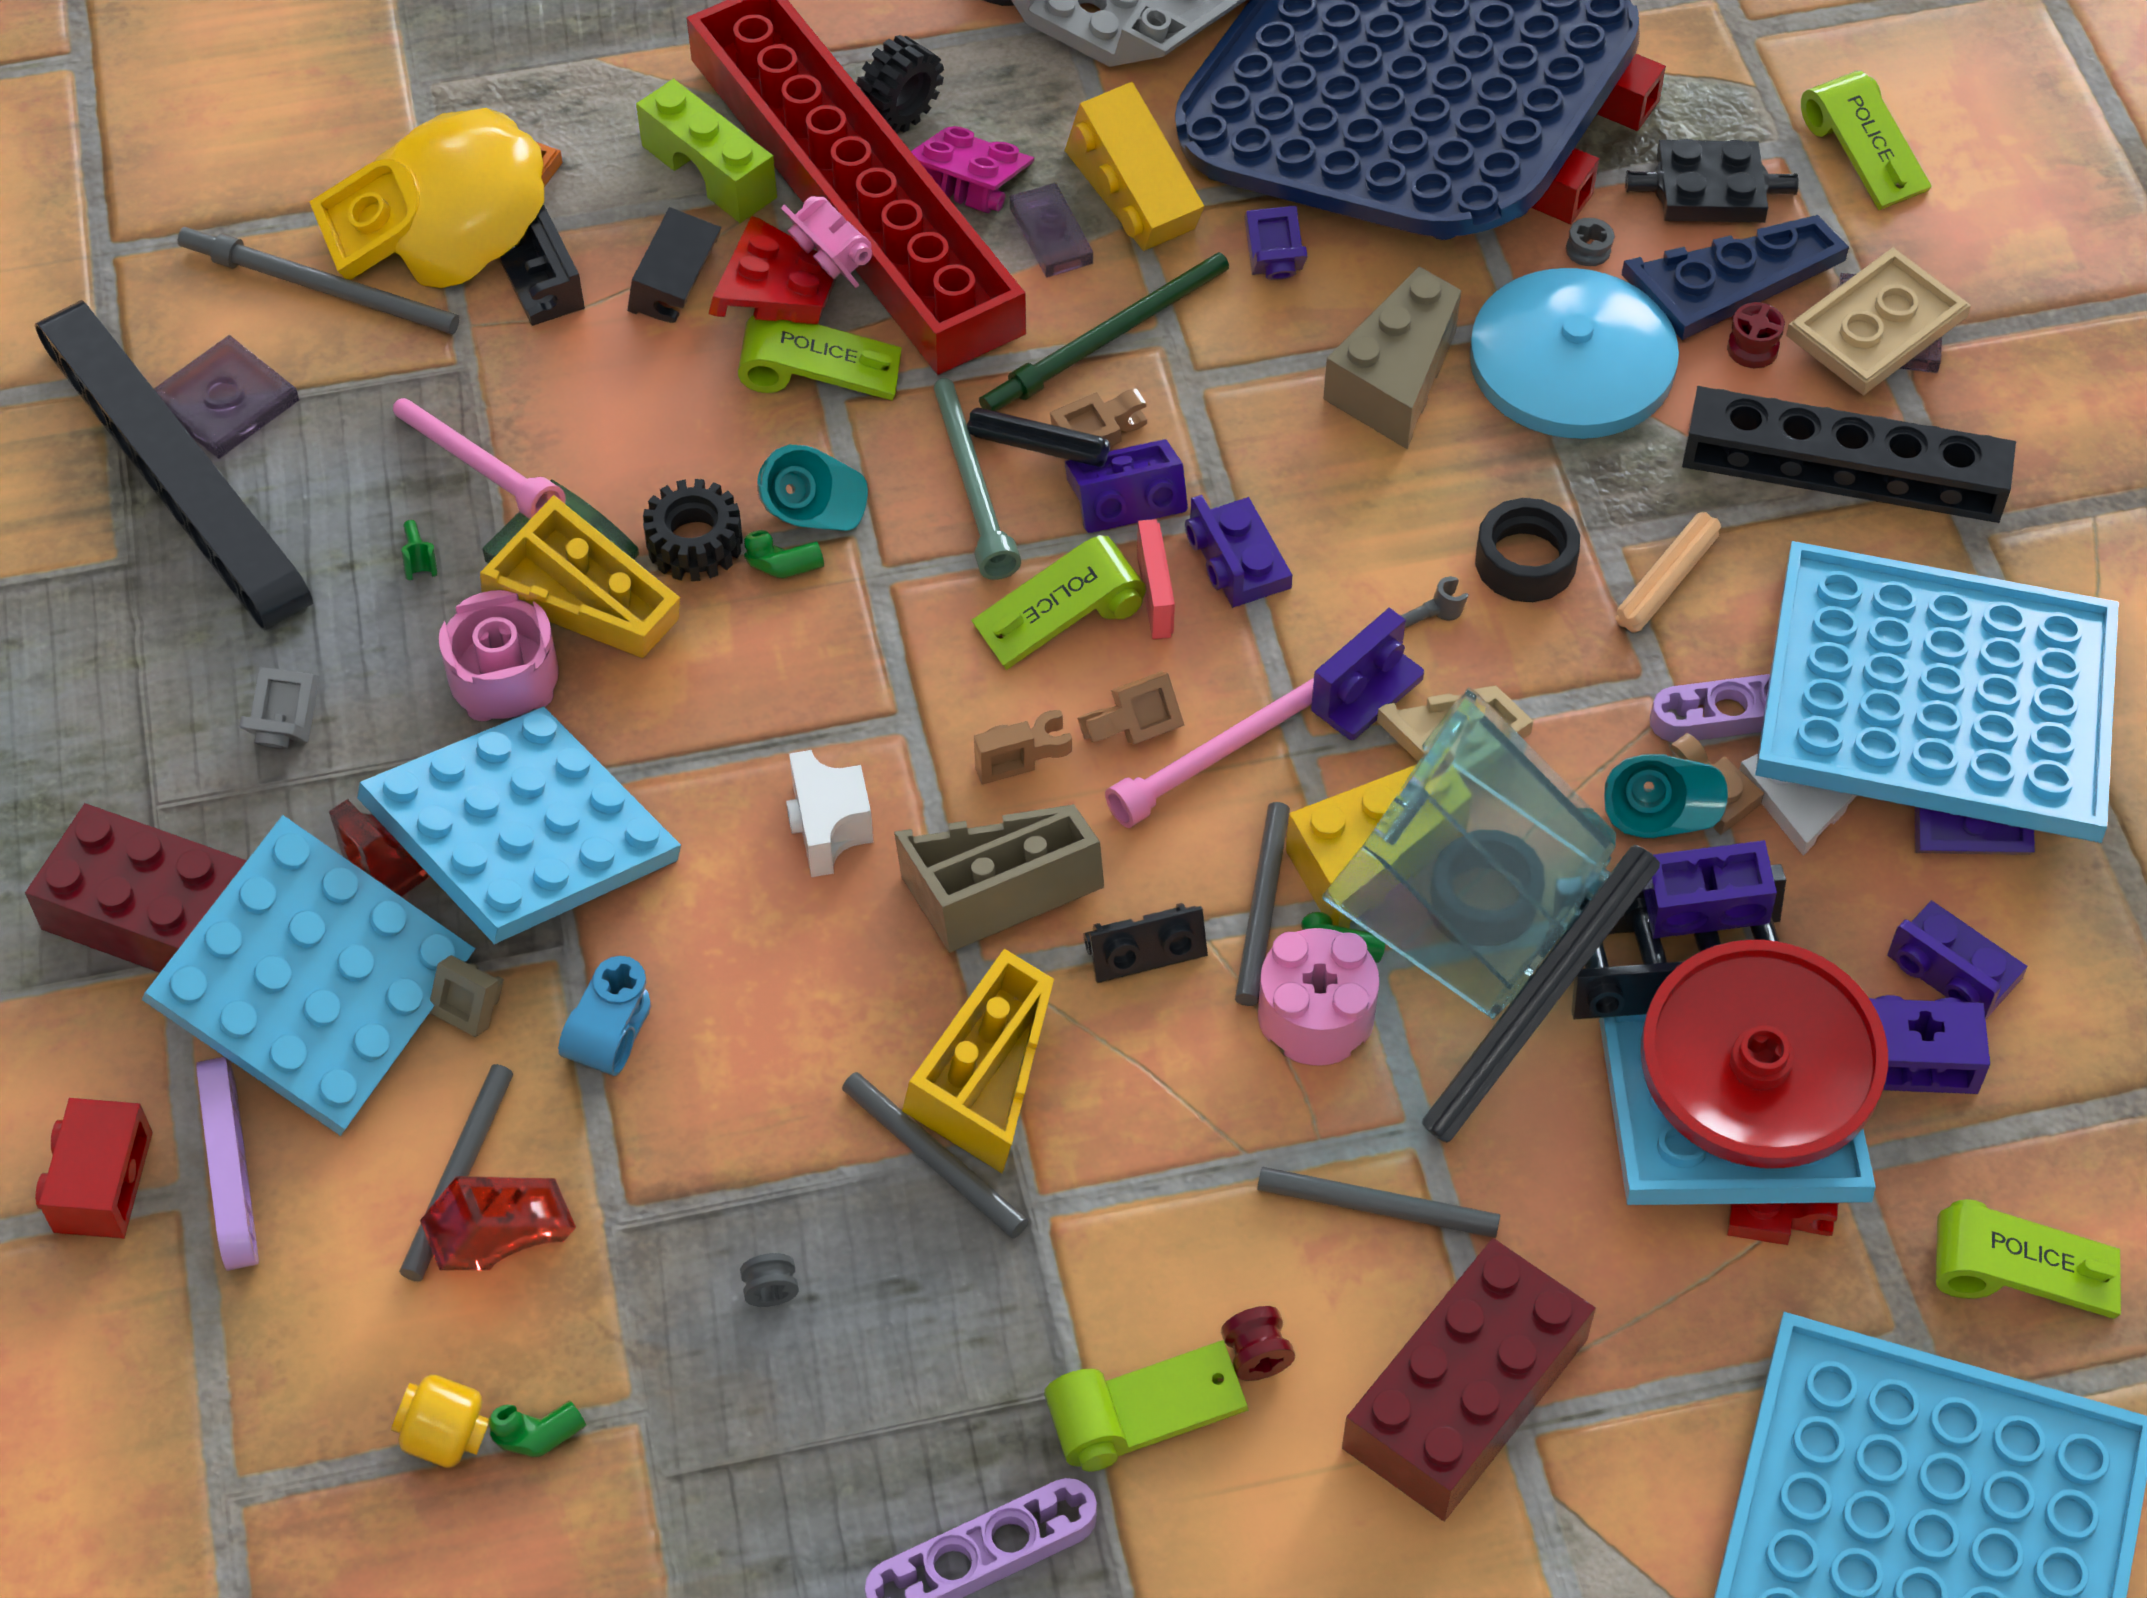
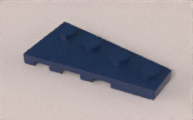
[1621,215,1849,340]

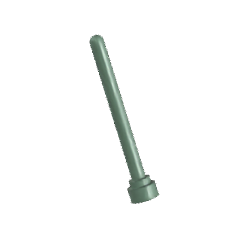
[934,378,1021,580]

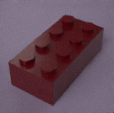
[25,803,247,973]
[1342,1238,1596,1522]

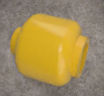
[391,1374,489,1468]

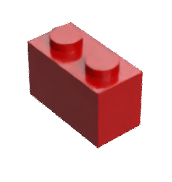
[35,1098,153,1239]

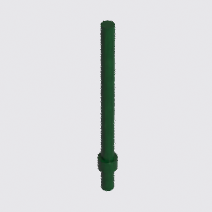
[979,252,1229,412]

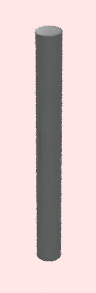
[1235,802,1290,1006]
[399,1064,513,1282]
[842,1072,1028,1238]
[1257,1167,1500,1238]

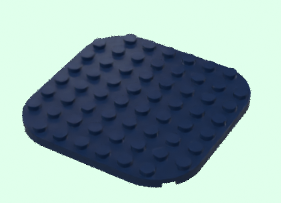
[1175,0,1640,240]

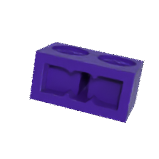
[1643,840,1777,939]

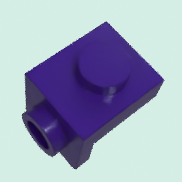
[1244,206,1308,280]

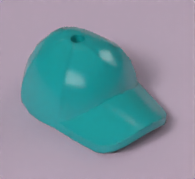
[757,444,868,531]
[1604,754,1728,838]

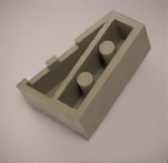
[1323,266,1461,449]
[894,805,1104,953]

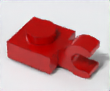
[1727,1203,1839,1245]

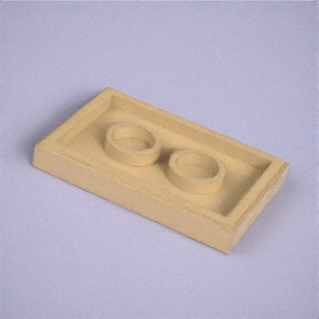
[1786,247,1971,396]

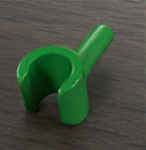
[401,520,437,580]

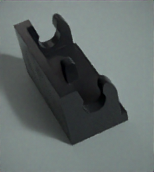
[499,205,585,326]
[627,207,721,323]

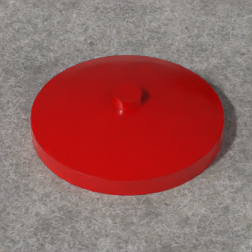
[1641,940,1888,1168]

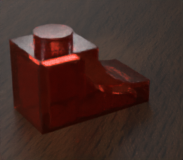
[329,799,431,897]
[420,1176,576,1271]

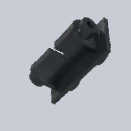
[1083,903,1208,983]

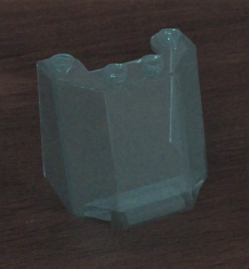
[1322,686,1616,1020]

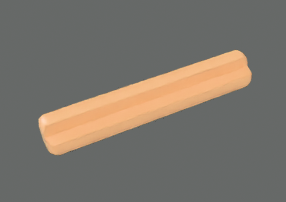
[1616,512,1721,633]

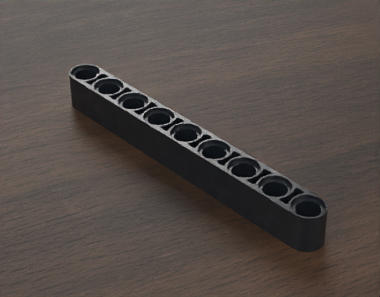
[34,300,313,631]

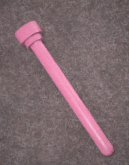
[393,398,566,519]
[1105,678,1314,828]

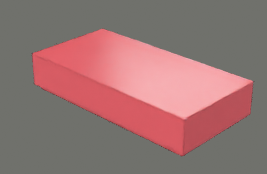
[1137,519,1175,640]

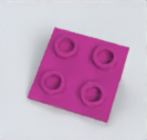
[911,126,1035,213]

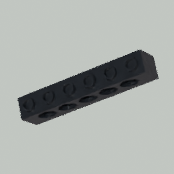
[1682,386,2016,523]

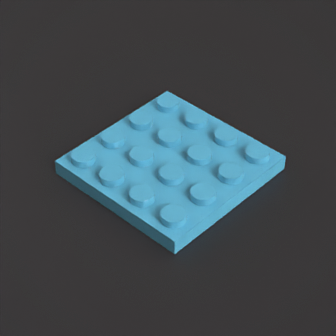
[357,706,681,944]
[142,815,476,1136]
[1599,1014,1876,1205]

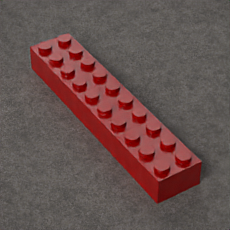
[686,0,1026,375]

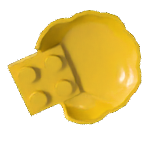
[309,108,544,288]

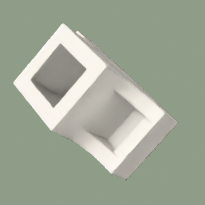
[786,750,874,877]

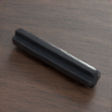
[967,408,1110,467]

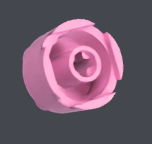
[439,590,559,721]
[1258,928,1379,1066]

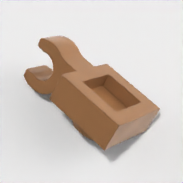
[1050,388,1147,446]
[1077,671,1185,744]
[974,710,1072,785]
[1670,733,1765,835]

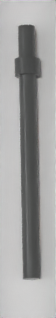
[177,227,459,334]

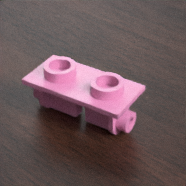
[781,196,872,288]

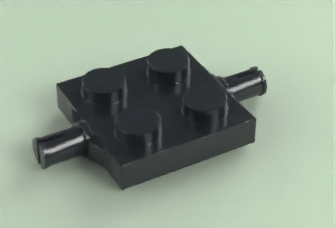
[1625,139,1799,223]

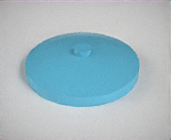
[1470,268,1679,439]

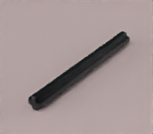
[1422,845,1660,1143]

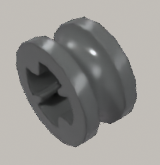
[1566,218,1615,266]
[740,1253,799,1307]

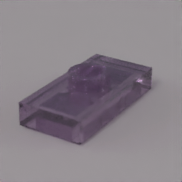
[1009,183,1093,278]

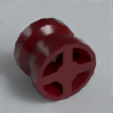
[1727,302,1785,369]
[1221,1306,1296,1381]

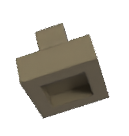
[430,955,504,1037]

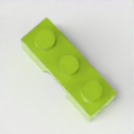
[636,78,777,223]

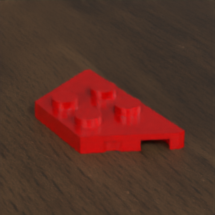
[708,216,837,324]

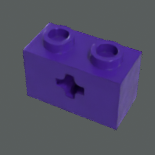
[1869,995,1990,1094]

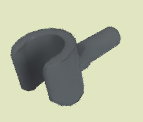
[1400,576,1469,628]

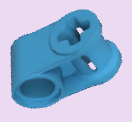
[558,956,651,1076]

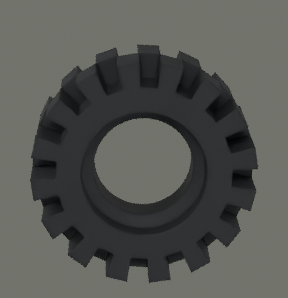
[856,35,944,134]
[643,479,743,581]

